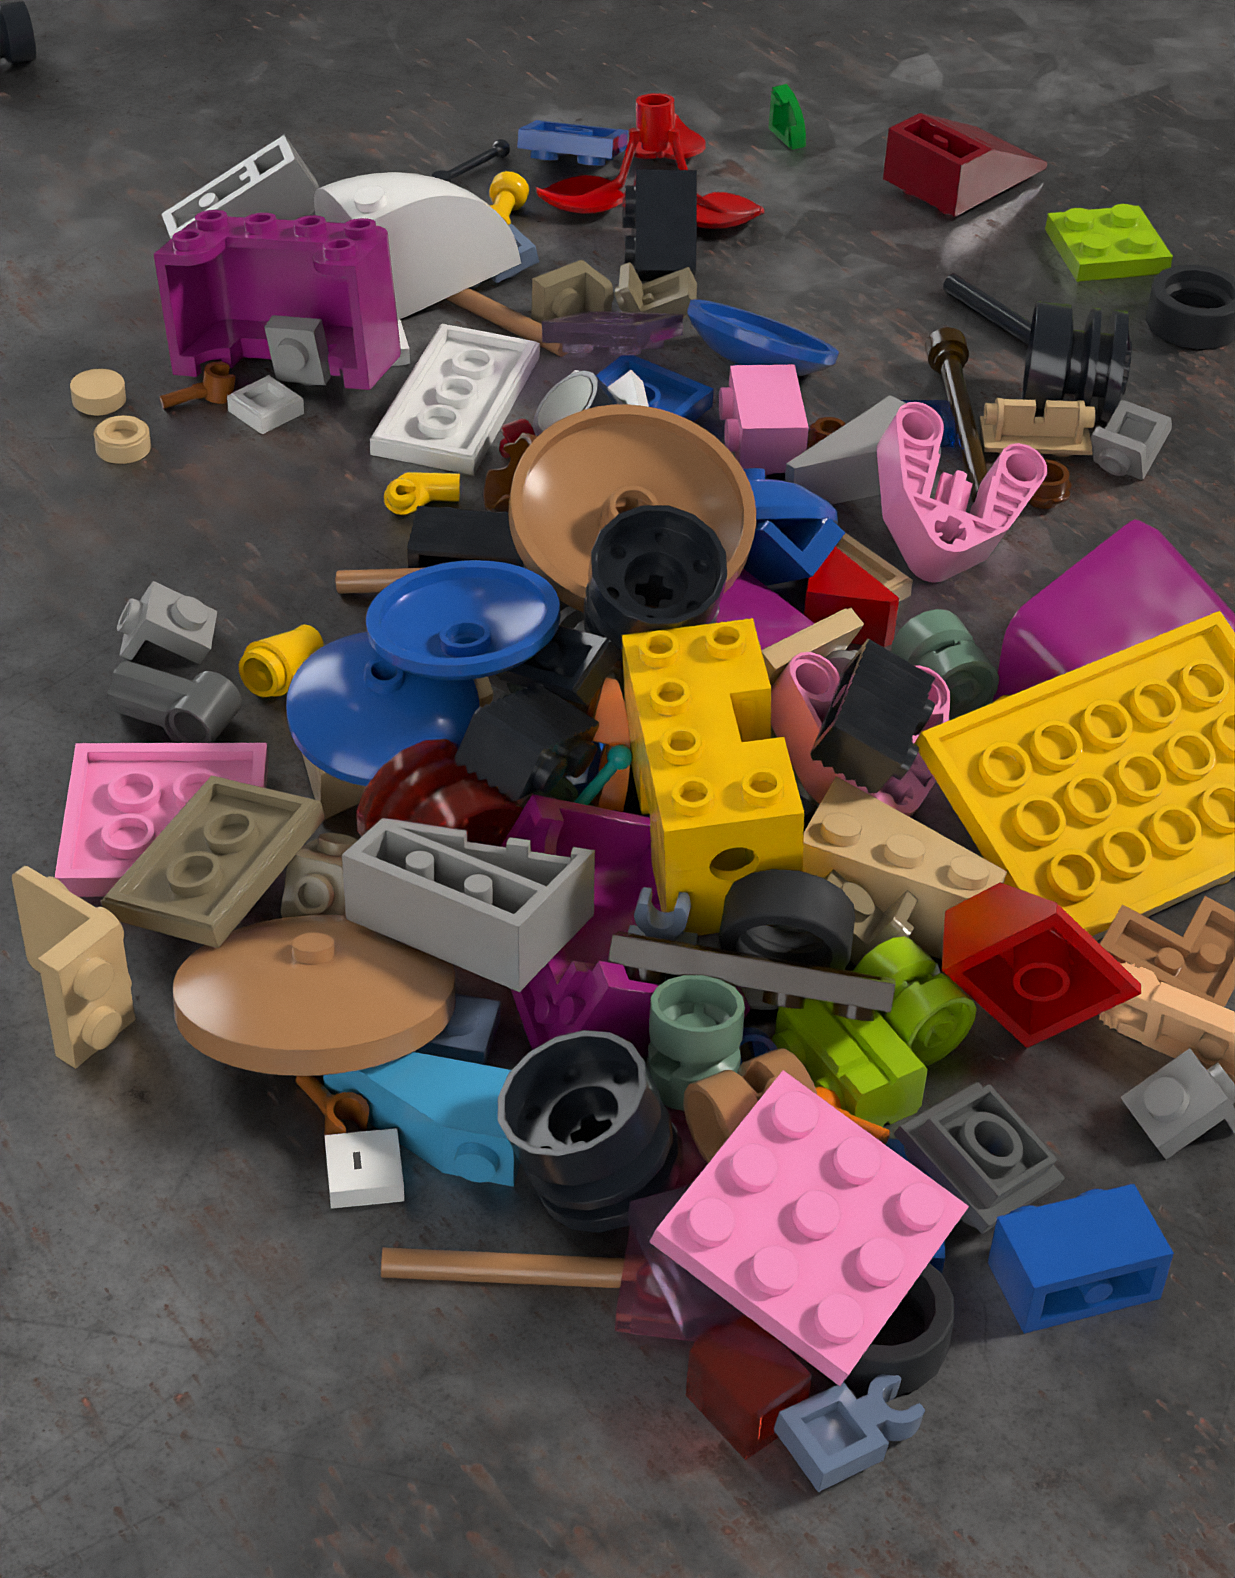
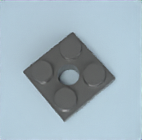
[894,1082,1065,1234]

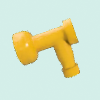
[489,171,529,225]

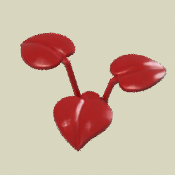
[536,93,765,229]

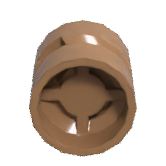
[684,1048,817,1163]

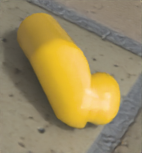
[384,472,460,515]

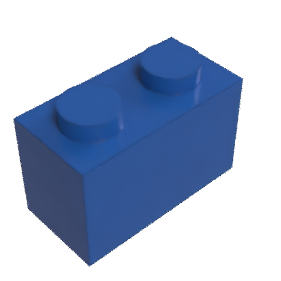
[987,1184,1174,1334]

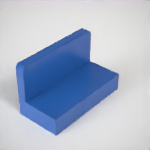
[743,517,845,586]

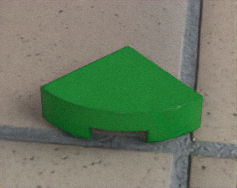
[768,84,806,150]

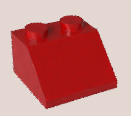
[942,882,1141,1048]

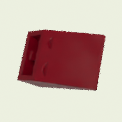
[883,113,1047,217]

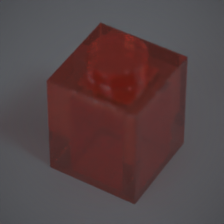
[685,1315,812,1460]

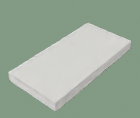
[370,324,540,476]

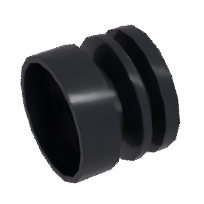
[1021,301,1132,423]
[583,505,728,670]
[498,1030,684,1233]

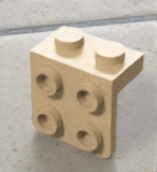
[12,866,135,1069]

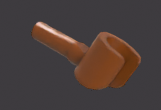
[159,362,235,409]
[296,1075,369,1135]

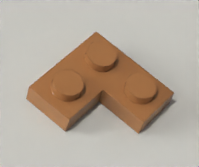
[1100,896,1235,1008]

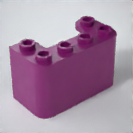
[153,210,401,390]

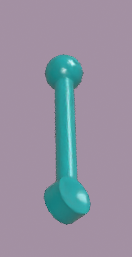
[574,745,633,805]

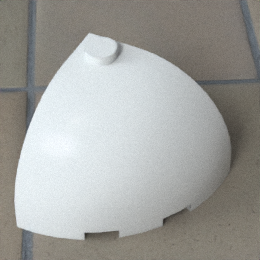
[314,172,521,320]

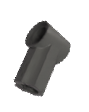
[107,660,242,743]

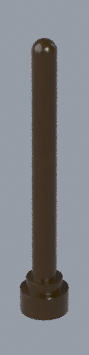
[925,327,988,503]

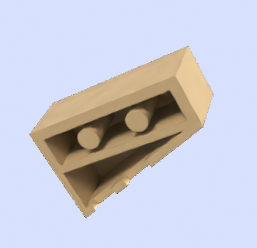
[803,776,1007,959]

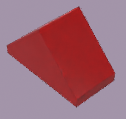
[804,546,899,648]

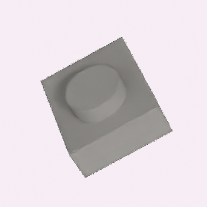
[264,315,332,386]
[1091,400,1172,480]
[117,581,217,664]
[1120,1048,1235,1159]

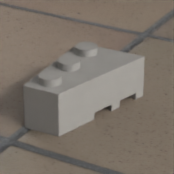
[342,818,595,992]

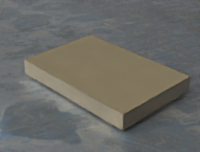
[101,775,325,948]

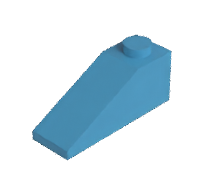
[323,1052,521,1187]

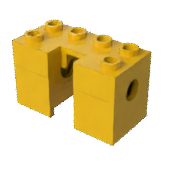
[622,618,804,936]

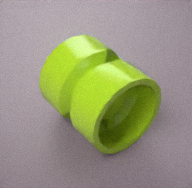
[853,936,977,1066]

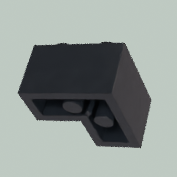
[622,169,697,282]

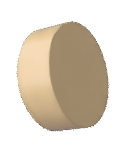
[70,369,126,416]
[94,415,151,464]

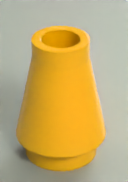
[238,624,324,697]

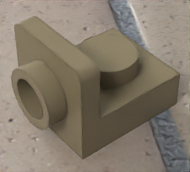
[531,259,614,328]
[824,869,918,966]

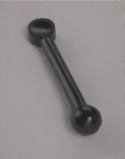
[432,139,511,183]

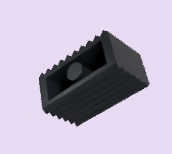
[407,506,527,569]
[810,639,935,793]
[455,683,599,802]

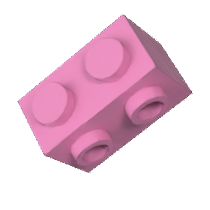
[719,365,809,476]

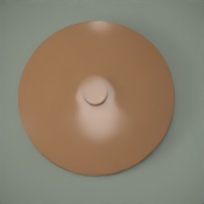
[508,404,756,613]
[173,915,456,1076]

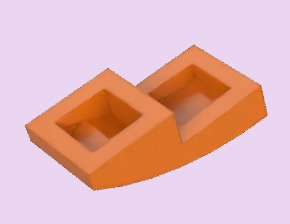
[586,675,630,812]

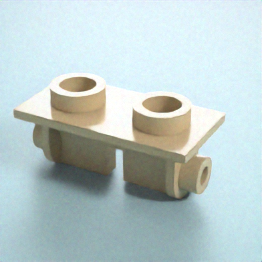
[979,398,1095,457]

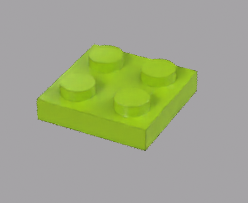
[1045,204,1173,282]

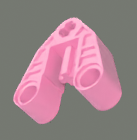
[877,402,1047,583]
[771,652,950,817]

